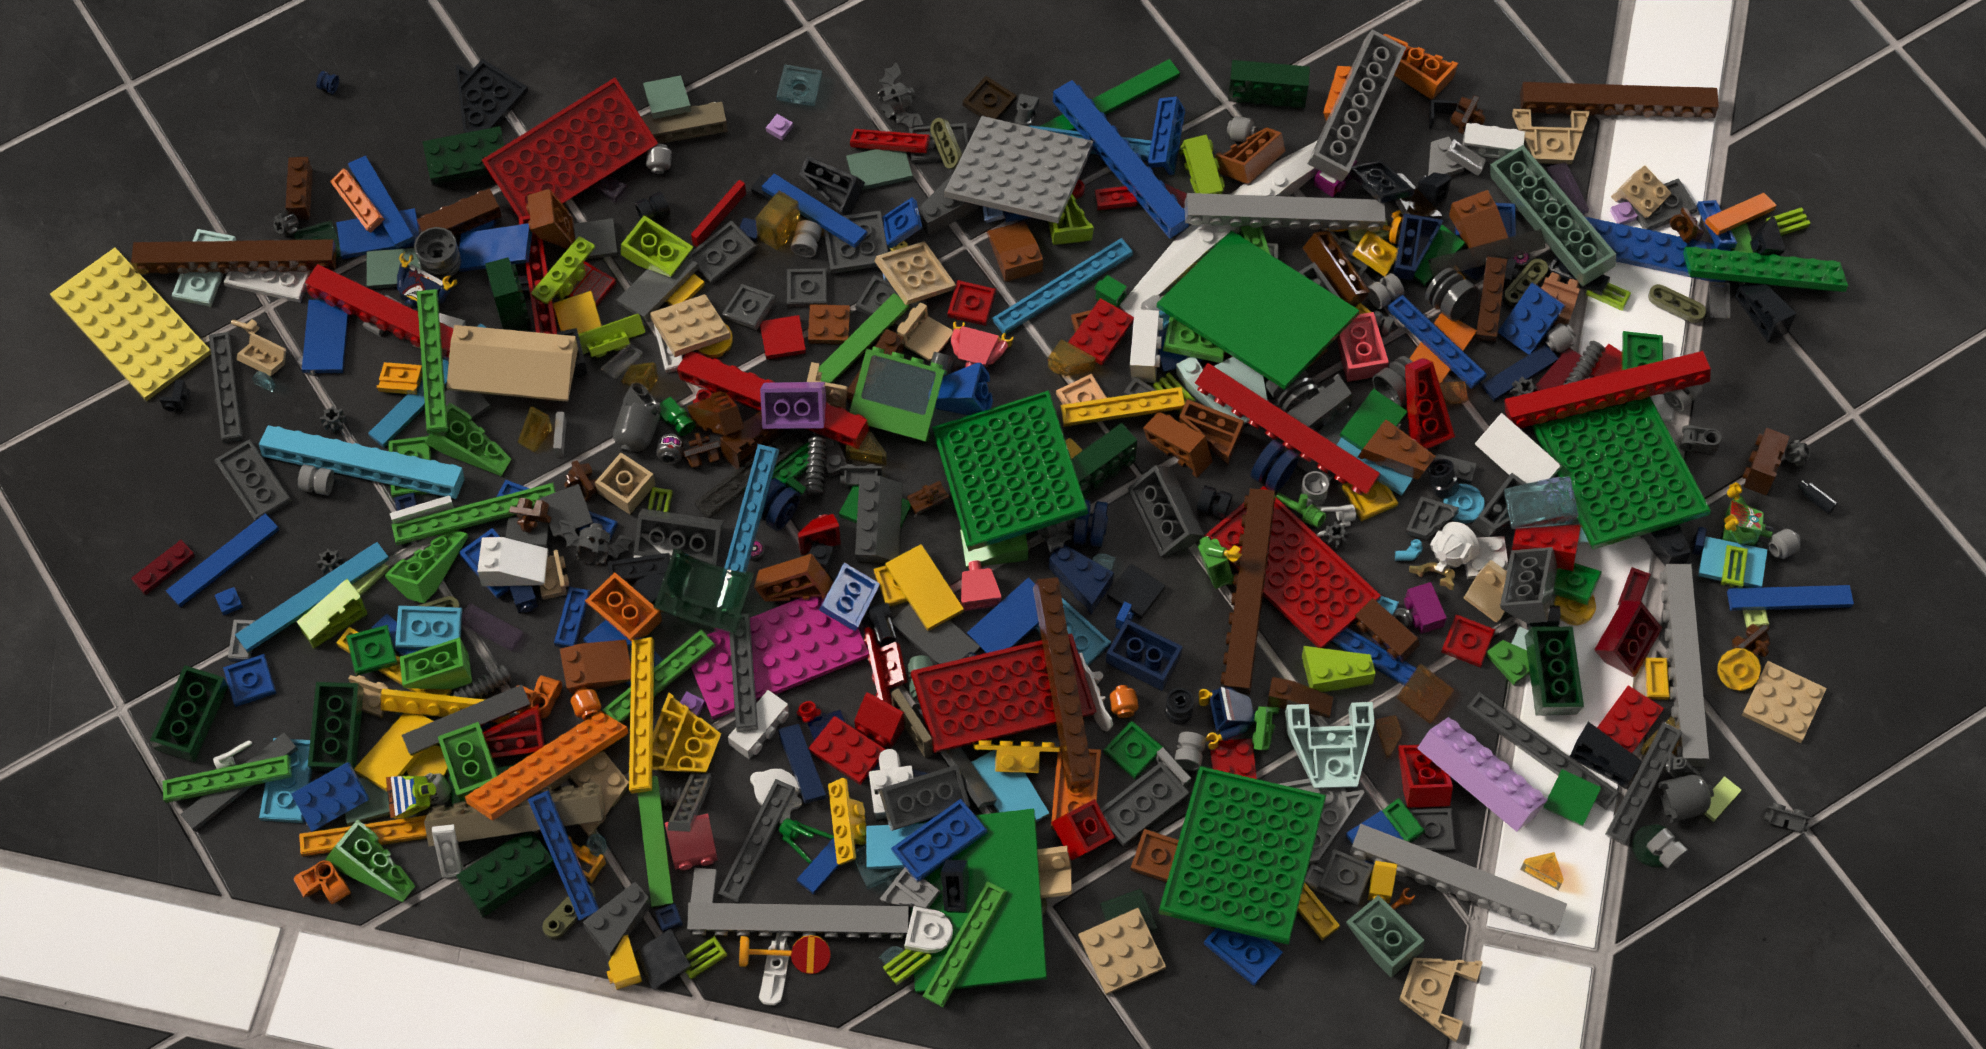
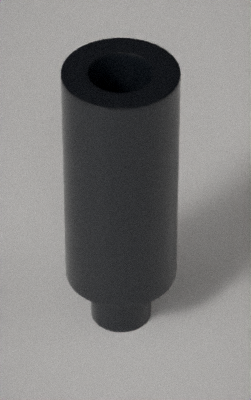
[1798,480,1837,514]

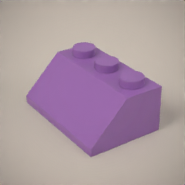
[760,382,826,429]

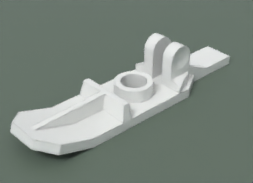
[1079,653,1113,732]
[759,933,790,1005]

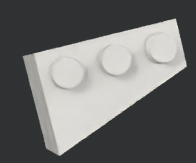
[1130,310,1163,383]

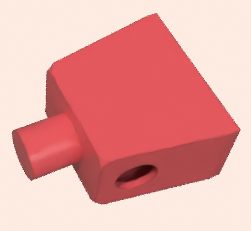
[961,560,1001,611]

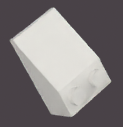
[477,537,548,586]

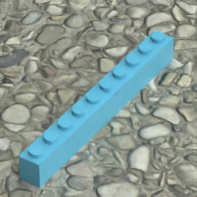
[259,425,465,499]

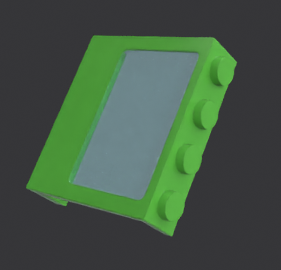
[849,346,947,442]

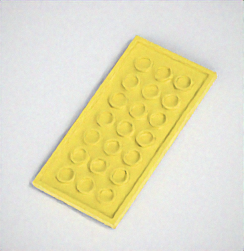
[50,248,211,401]

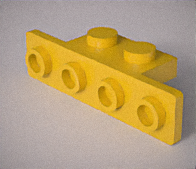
[973,740,1060,773]
[828,778,866,865]

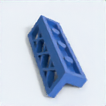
[1148,96,1185,175]

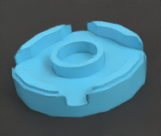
[1443,484,1485,524]

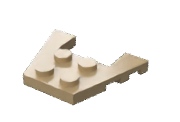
[1512,109,1589,164]
[548,751,629,838]
[1399,958,1483,1042]

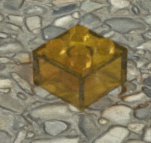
[755,190,800,250]

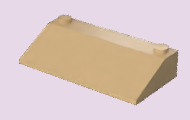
[446,325,578,402]

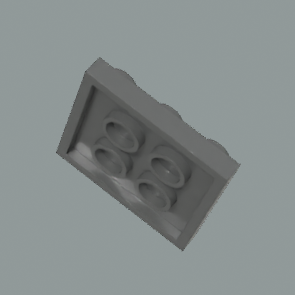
[823,211,888,274]

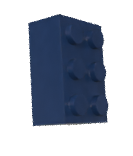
[1106,619,1183,691]

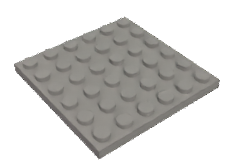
[944,116,1093,223]

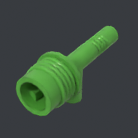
[1276,492,1326,528]

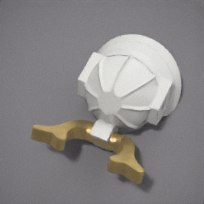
[1409,522,1479,590]

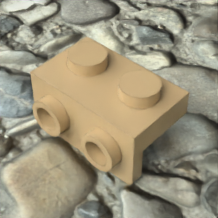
[237,333,286,376]

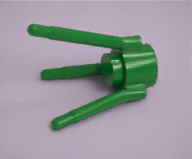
[779,818,834,864]

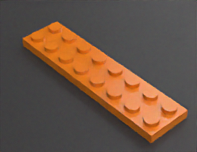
[465,711,629,821]

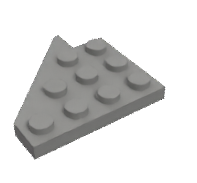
[1280,779,1365,865]

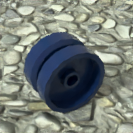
[1250,440,1300,493]
[760,478,801,531]
[1073,500,1108,547]

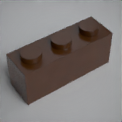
[285,157,312,220]
[1355,598,1420,663]

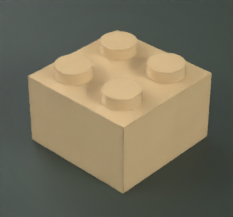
[595,453,655,515]

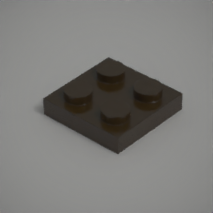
[962,76,1017,120]

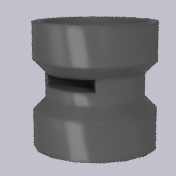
[1374,311,1395,337]

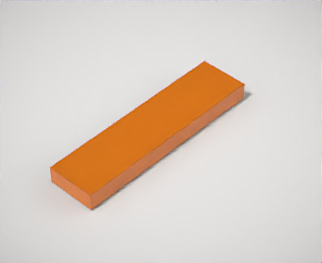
[330,168,385,233]
[1705,193,1777,236]

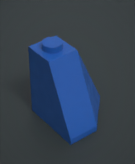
[929,363,993,415]

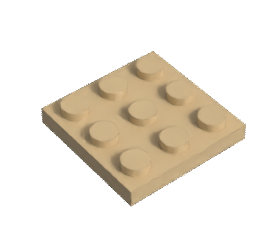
[875,241,956,305]
[650,294,730,357]
[1742,661,1827,743]
[1078,908,1166,995]

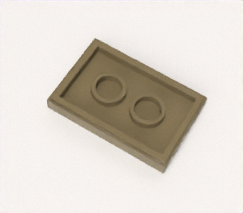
[891,688,933,758]

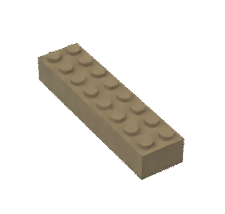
[424,782,605,846]

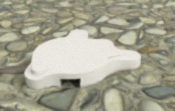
[750,769,802,824]

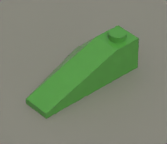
[425,402,511,476]
[385,530,468,603]
[325,819,415,902]

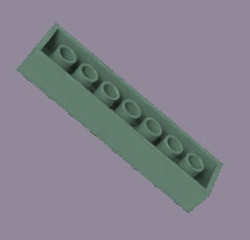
[1490,145,1616,286]

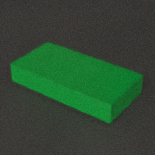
[1382,798,1425,843]

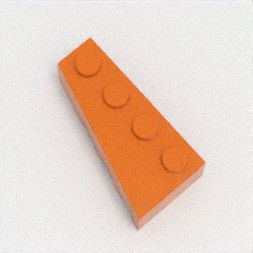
[1384,34,1459,100]

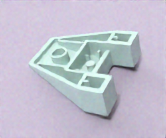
[1176,357,1267,424]
[1285,702,1374,789]

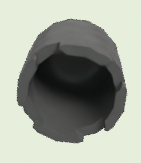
[612,402,661,454]
[1659,775,1714,823]

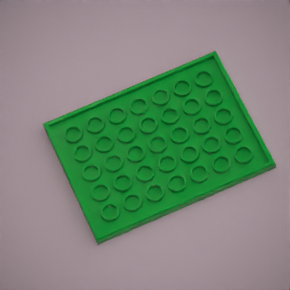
[1157,230,1360,390]
[932,390,1089,552]
[1531,397,1711,550]
[1159,766,1326,945]
[910,808,1047,993]

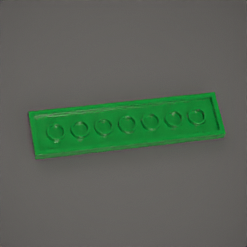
[1683,247,1848,292]

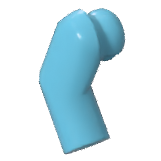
[1395,539,1423,561]

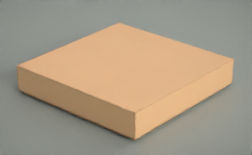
[1056,374,1107,405]

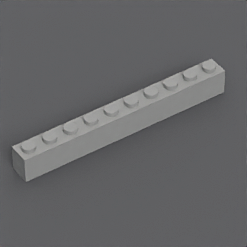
[1184,193,1386,232]
[1660,564,1709,767]
[1349,824,1567,933]
[687,903,909,939]

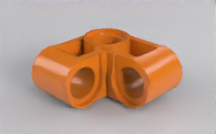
[516,675,562,719]
[294,860,351,904]

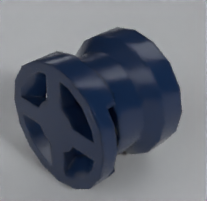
[316,71,339,94]

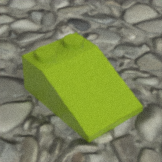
[621,216,693,278]

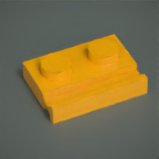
[376,362,423,395]

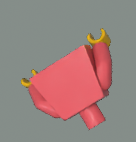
[951,322,1014,368]

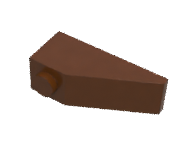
[1267,677,1333,718]

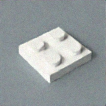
[1465,536,1508,579]

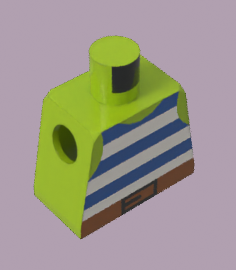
[386,776,436,818]

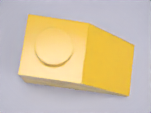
[1368,861,1397,903]
[606,935,642,990]

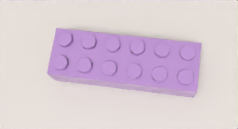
[1417,717,1548,832]

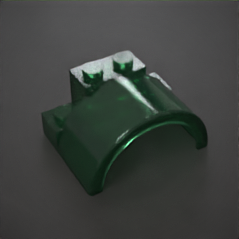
[654,548,754,636]

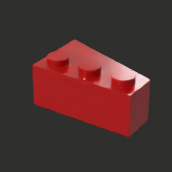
[483,704,545,758]

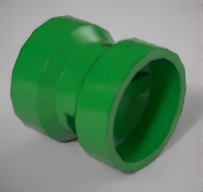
[668,407,696,436]

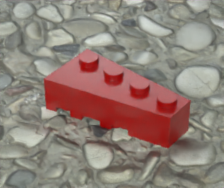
[1405,358,1455,449]

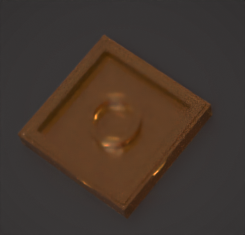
[1396,664,1454,723]

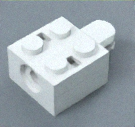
[869,749,914,820]

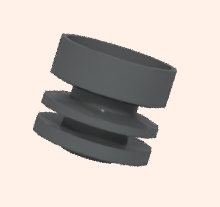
[414,227,461,280]
[1425,268,1479,321]
[1372,356,1413,407]
[1266,370,1319,413]

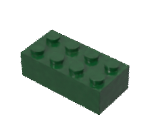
[1228,60,1310,108]
[422,126,505,185]
[485,257,531,332]
[1071,423,1137,499]
[1525,626,1584,716]
[150,665,229,763]
[308,682,364,772]
[456,831,556,918]

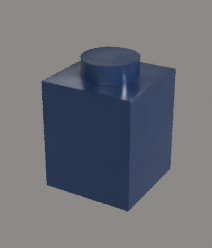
[509,585,538,613]

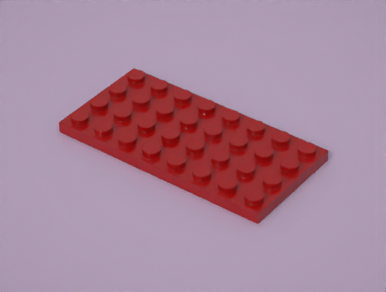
[482,77,658,218]
[1204,486,1381,648]
[911,633,1097,753]

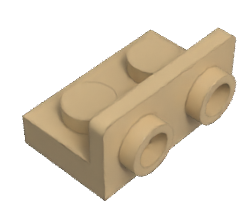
[539,550,570,600]
[348,675,389,718]

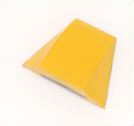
[652,693,721,773]

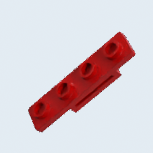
[864,627,908,705]

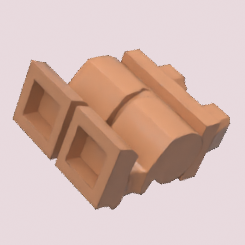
[1541,272,1580,326]

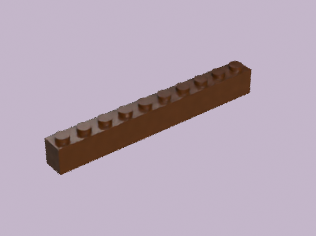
[1520,82,1719,119]
[131,239,337,274]
[1221,488,1275,695]
[1033,577,1094,789]

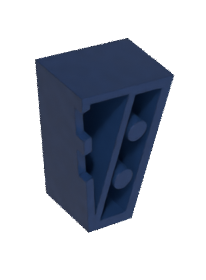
[1049,544,1114,615]

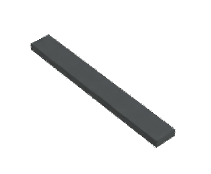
[1466,692,1619,810]

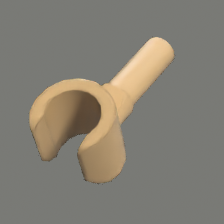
[231,319,260,335]

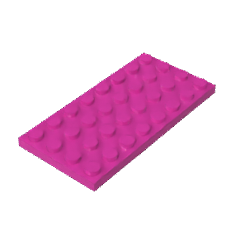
[691,597,869,719]

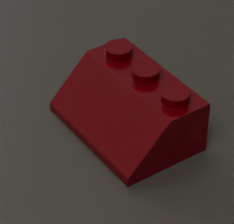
[1594,601,1663,677]

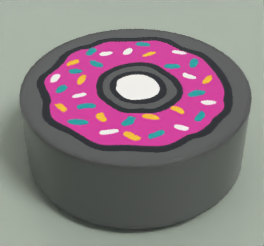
[1510,248,1530,269]
[750,539,765,561]

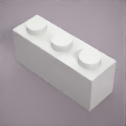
[1463,123,1525,159]
[728,690,789,759]

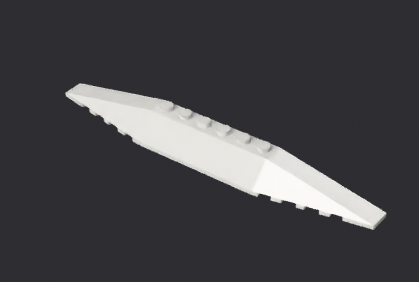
[1119,140,1319,317]

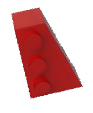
[1512,524,1581,571]

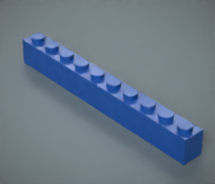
[1053,80,1189,239]

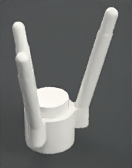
[1316,504,1356,537]
[213,740,252,769]

